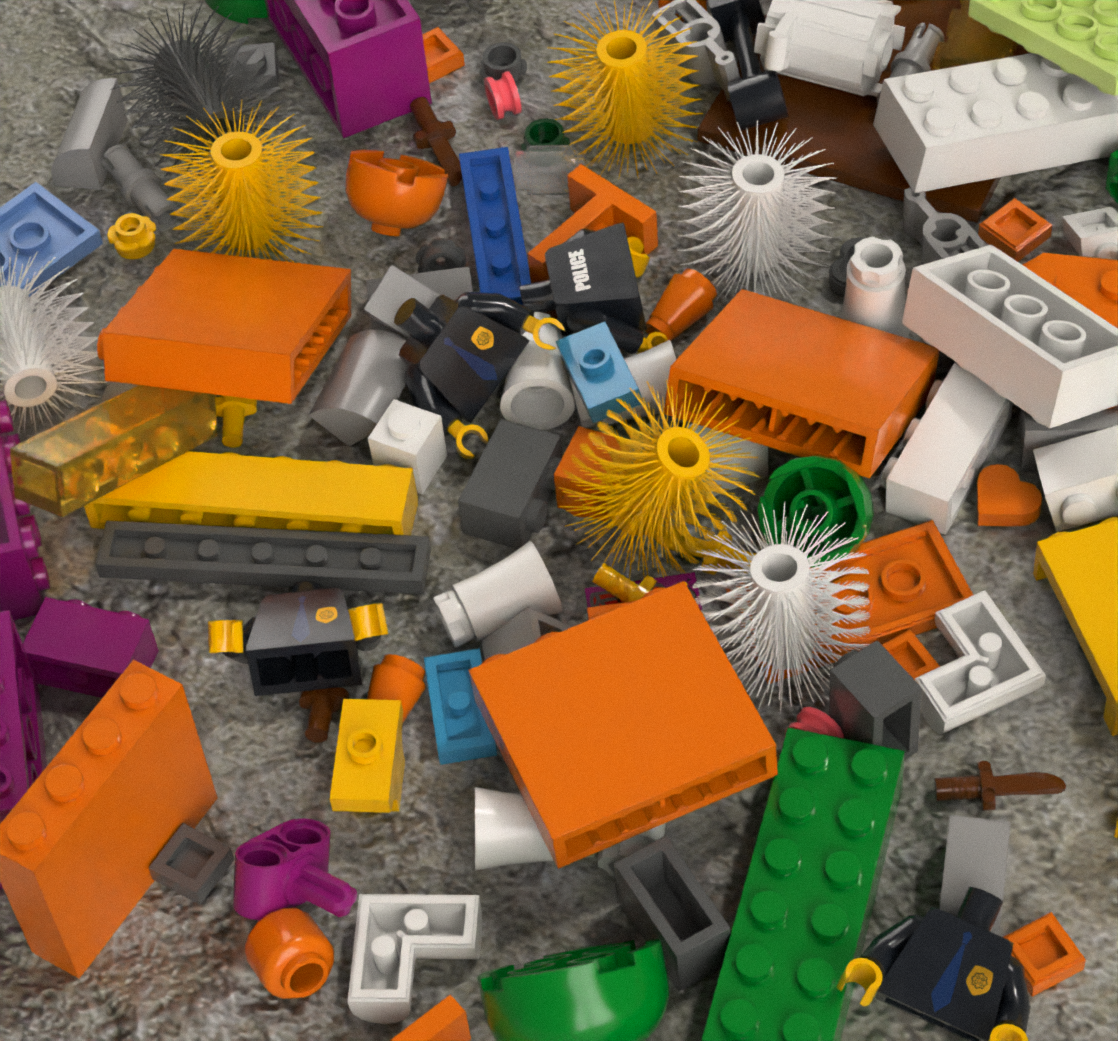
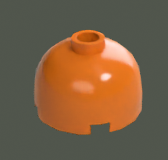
[345,150,448,236]

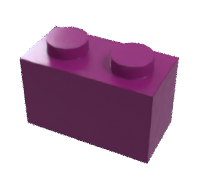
[23,597,159,698]

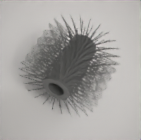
[109,3,287,184]

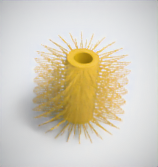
[547,0,703,179]
[160,100,323,262]
[558,379,760,579]

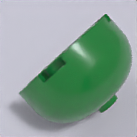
[477,939,669,1041]

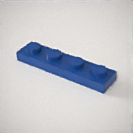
[459,147,531,305]

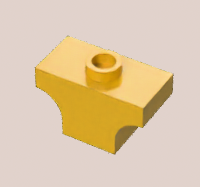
[329,699,405,813]

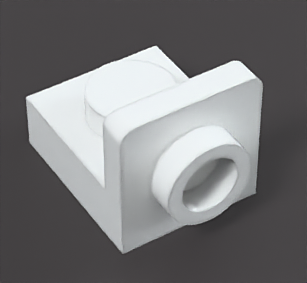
[1062,206,1118,260]

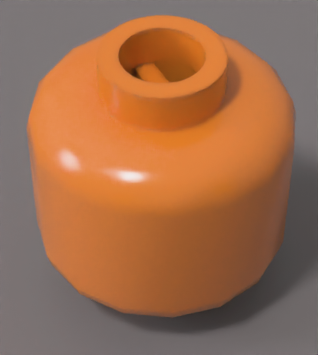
[245,908,335,999]

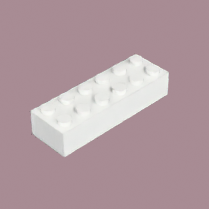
[873,53,1118,193]

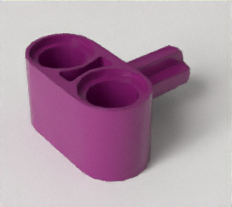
[233,818,358,920]

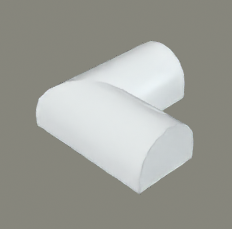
[915,590,1046,734]
[348,894,482,1024]

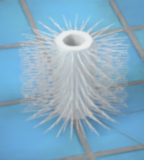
[677,120,837,302]
[0,249,107,439]
[692,502,871,714]

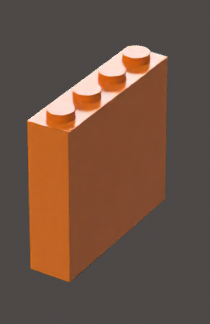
[97,249,351,404]
[664,289,940,479]
[468,581,778,869]
[0,659,218,979]

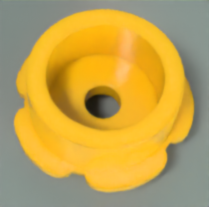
[107,213,157,260]

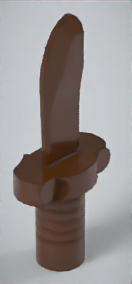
[410,97,462,187]
[299,687,350,743]
[934,761,1066,811]

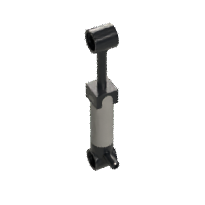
[708,0,789,131]

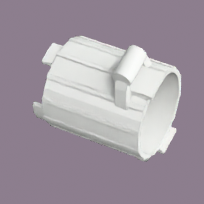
[754,0,905,97]

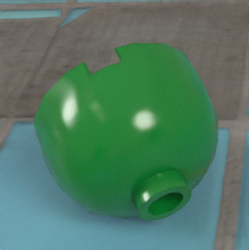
[758,455,874,568]

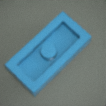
[556,321,643,423]
[424,648,497,765]

